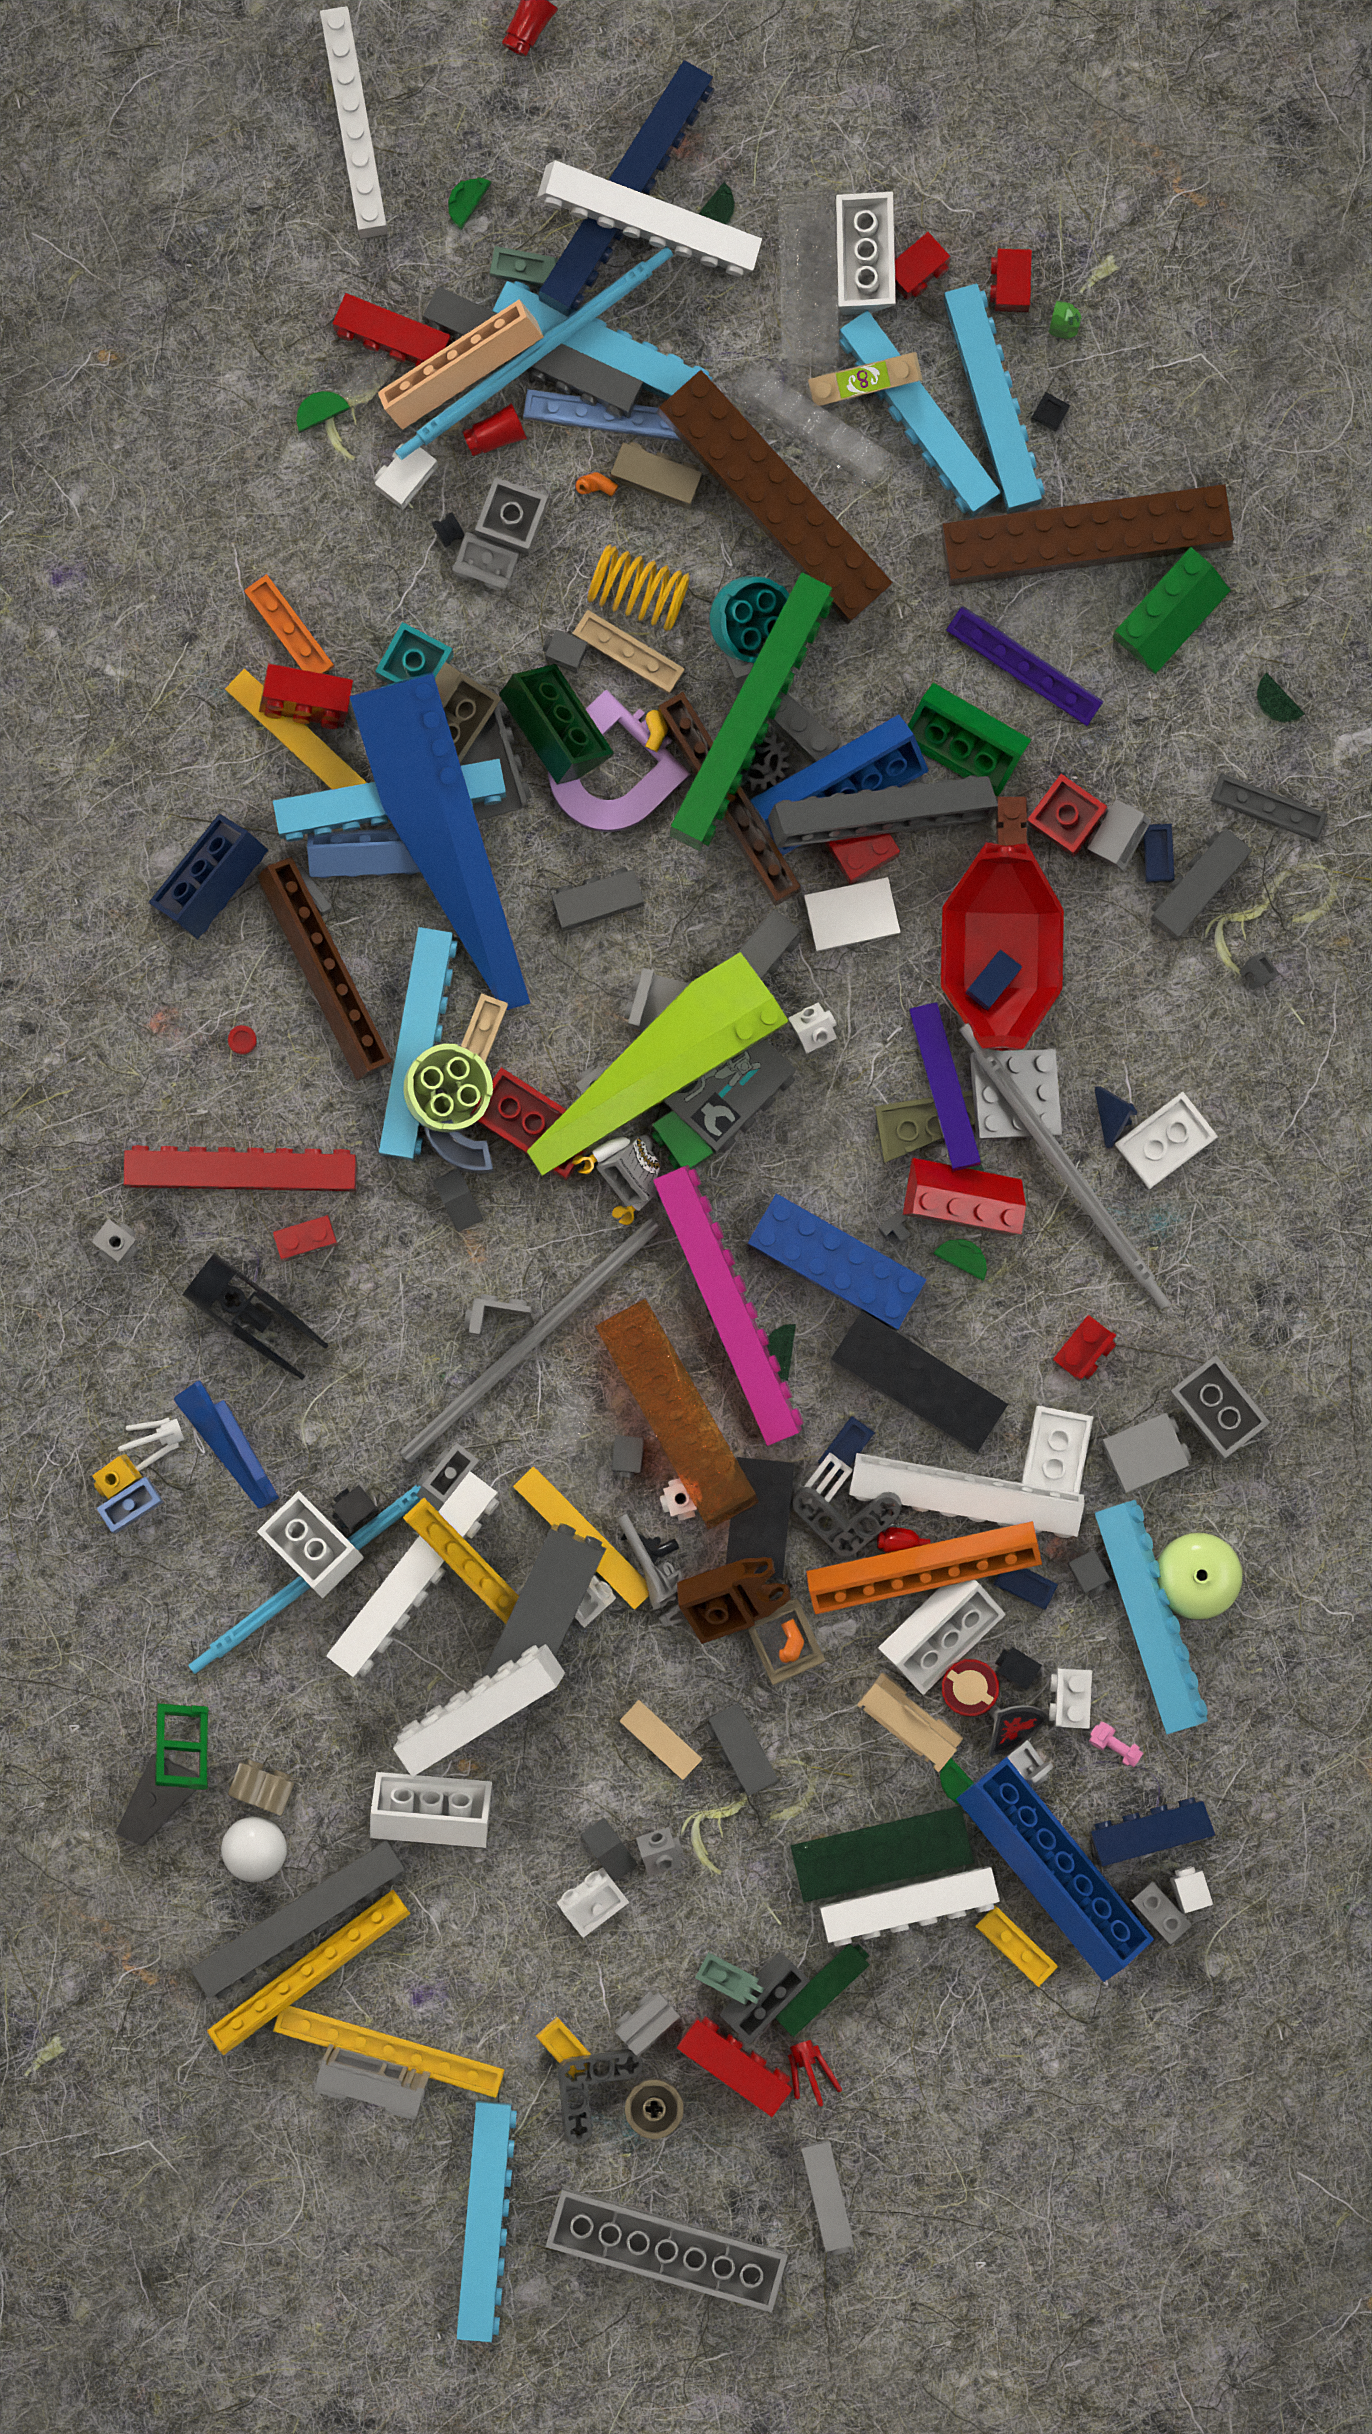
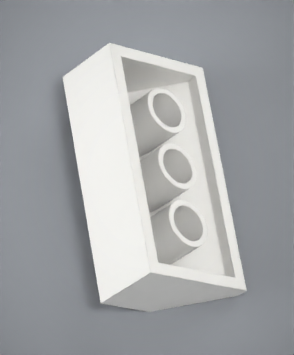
[836,192,896,315]
[878,1579,1006,1695]
[370,1772,492,1848]

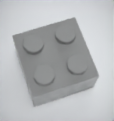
[475,477,549,556]

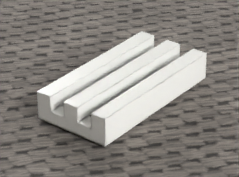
[801,1453,853,1514]

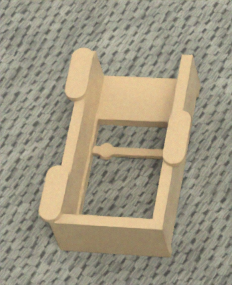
[857,1672,963,1772]

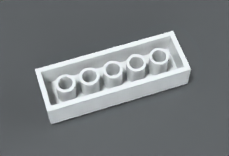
[393,1644,565,1777]
[819,1866,1000,1947]

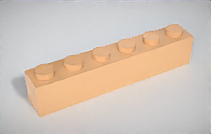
[378,299,544,430]

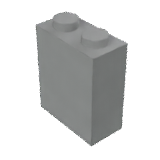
[1101,1412,1191,1494]

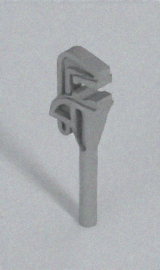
[616,1513,687,1627]

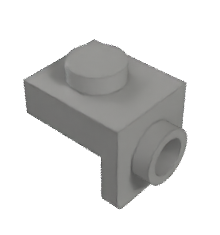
[1002,1740,1054,1786]

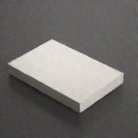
[804,877,900,952]
[1114,1092,1218,1190]
[1022,1406,1093,1494]

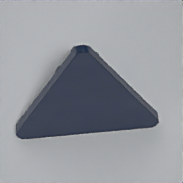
[1095,1086,1138,1148]

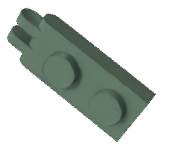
[489,246,559,286]
[695,1952,765,2005]

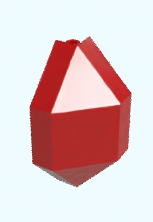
[941,842,1064,1051]

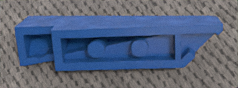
[174,1380,279,1509]

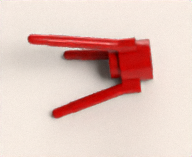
[787,2040,842,2107]

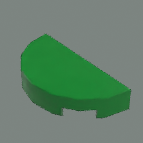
[448,177,492,230]
[296,391,351,433]
[933,1239,987,1281]
[940,1758,974,1804]

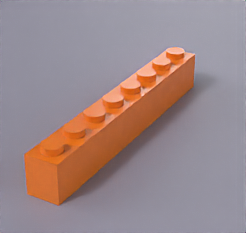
[806,1521,1042,1614]

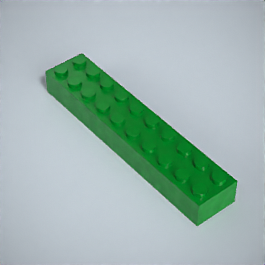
[669,572,834,851]

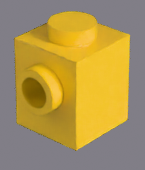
[92,1454,143,1499]

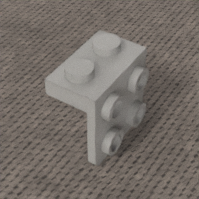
[624,968,689,1031]
[464,1294,532,1338]

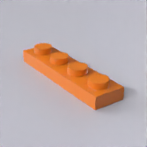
[244,574,334,674]

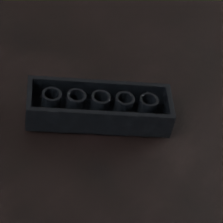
[830,1311,1008,1455]

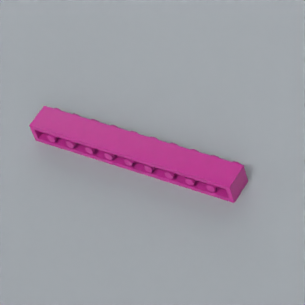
[653,1165,804,1446]

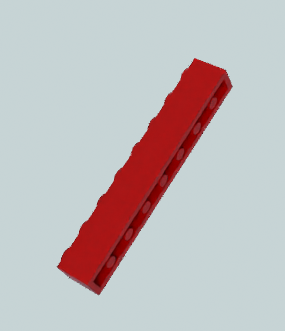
[124,1145,357,1192]

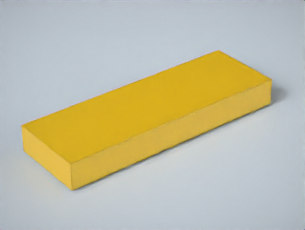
[975,1905,1058,1987]

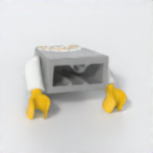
[572,1135,661,1225]

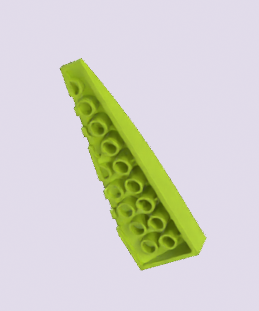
[527,952,789,1176]

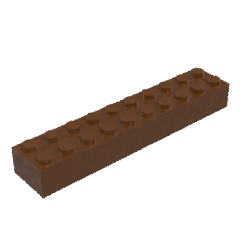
[656,370,893,625]
[941,484,1234,586]

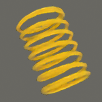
[587,544,690,632]

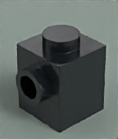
[332,1485,378,1530]

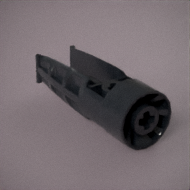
[182,1253,328,1380]

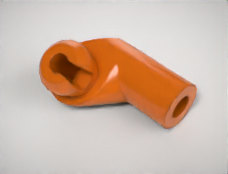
[575,472,619,497]
[779,1619,804,1663]

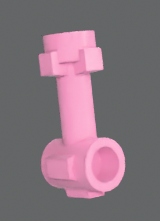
[1089,1721,1143,1767]

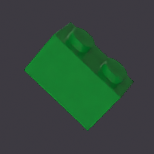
[651,1111,713,1170]

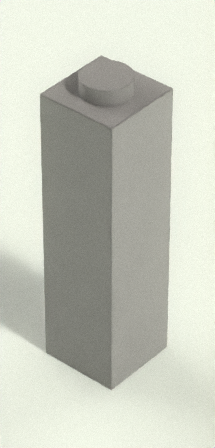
[801,2139,854,2255]

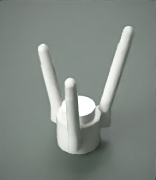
[118,1417,184,1471]

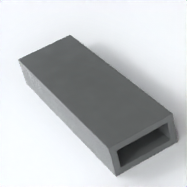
[481,1523,607,1709]

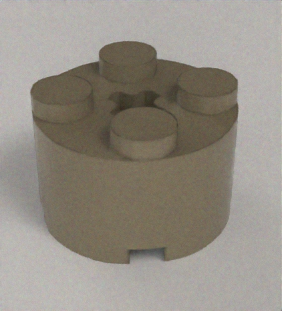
[625,2078,684,2139]

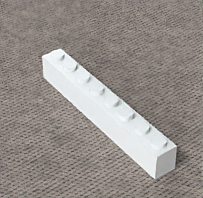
[320,6,388,239]
[537,161,762,277]
[849,1453,1084,1538]

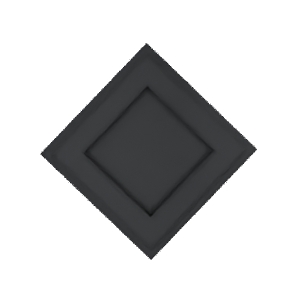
[1032,392,1071,432]

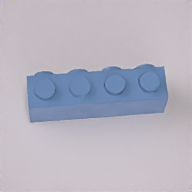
[307,829,420,878]

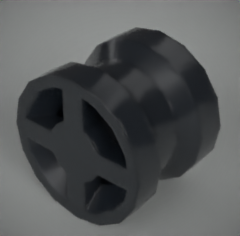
[432,512,465,548]

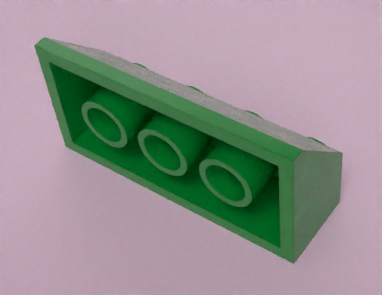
[1113,547,1231,674]
[907,682,1032,797]

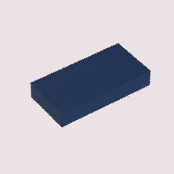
[1143,824,1175,883]
[965,949,1022,1011]
[817,1416,875,1478]
[993,1568,1058,1610]

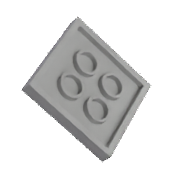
[970,1049,1062,1140]

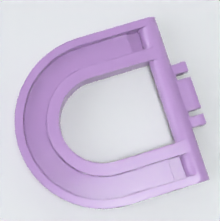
[548,690,691,832]

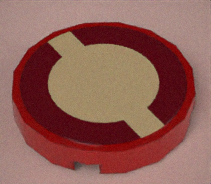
[942,1659,1000,1717]

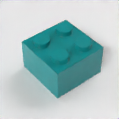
[375,622,454,684]

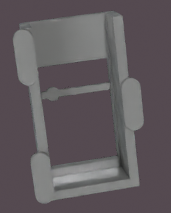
[314,2044,431,2120]

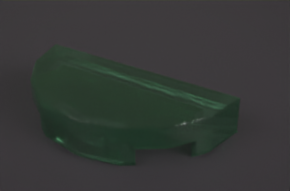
[698,182,735,225]
[1256,672,1305,723]
[766,1324,796,1381]

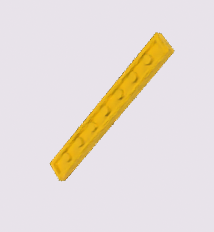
[207,1890,411,2055]
[273,2005,505,2098]

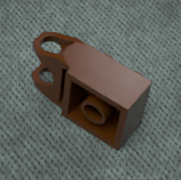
[677,1557,791,1644]

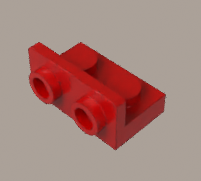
[1052,1314,1116,1381]

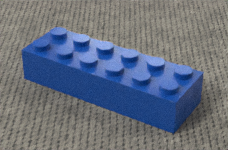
[750,714,929,856]
[747,1193,927,1332]

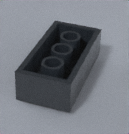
[725,1457,794,1579]

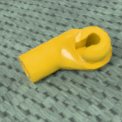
[645,710,668,752]

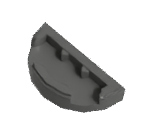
[298,867,332,917]

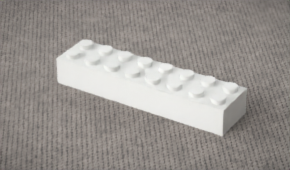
[326,1471,500,1678]

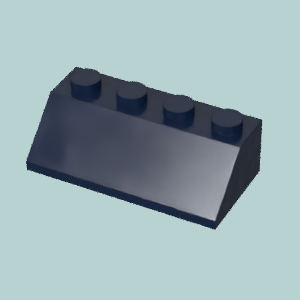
[148,813,268,940]
[1089,1797,1215,1867]

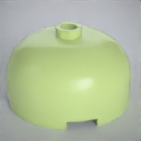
[403,1044,493,1132]
[1157,1533,1242,1620]

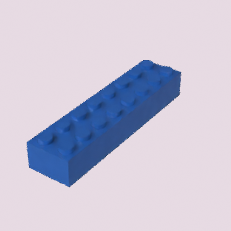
[956,1757,1154,1982]

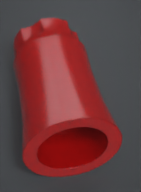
[502,0,558,57]
[462,403,528,457]

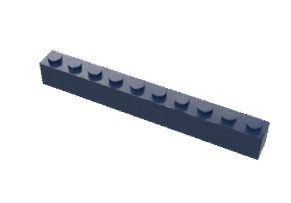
[539,60,714,317]

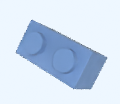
[96,1477,164,1534]

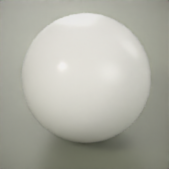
[221,1817,287,1882]

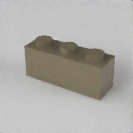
[610,442,703,510]

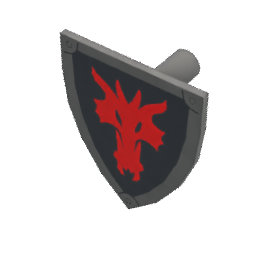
[988,1704,1049,1757]

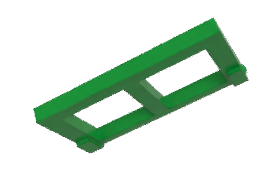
[155,1703,209,1790]

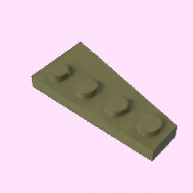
[874,1090,975,1164]

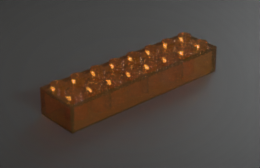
[595,1298,759,1530]

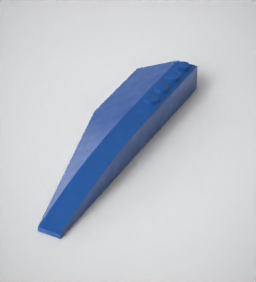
[349,672,530,1010]

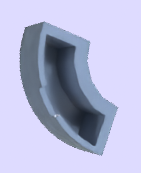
[424,1119,494,1174]

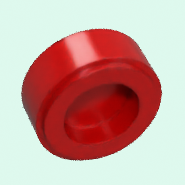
[228,1025,257,1055]

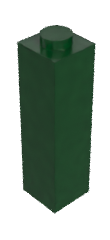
[775,1943,870,2037]

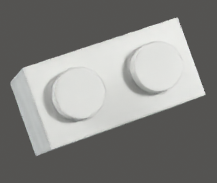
[374,443,438,510]
[1170,1866,1213,1913]

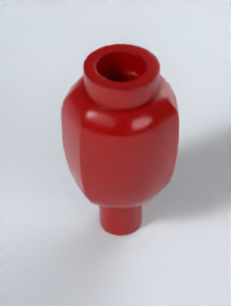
[877,1527,931,1553]

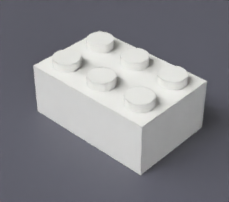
[257,1491,364,1599]

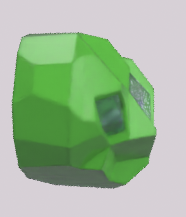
[1049,300,1081,340]

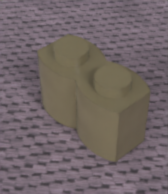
[227,1759,295,1816]

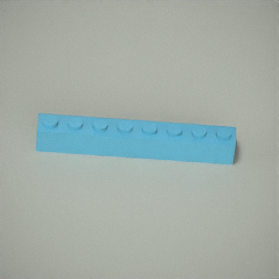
[492,281,712,400]
[943,283,1045,514]
[838,310,1001,518]
[273,759,506,842]
[379,927,458,1161]
[1095,1500,1208,1734]
[457,2101,517,2342]

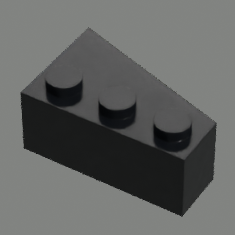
[115,1753,208,1846]

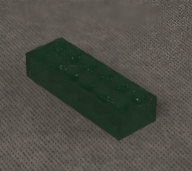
[790,1805,974,1903]

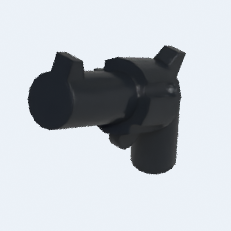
[620,1533,679,1564]

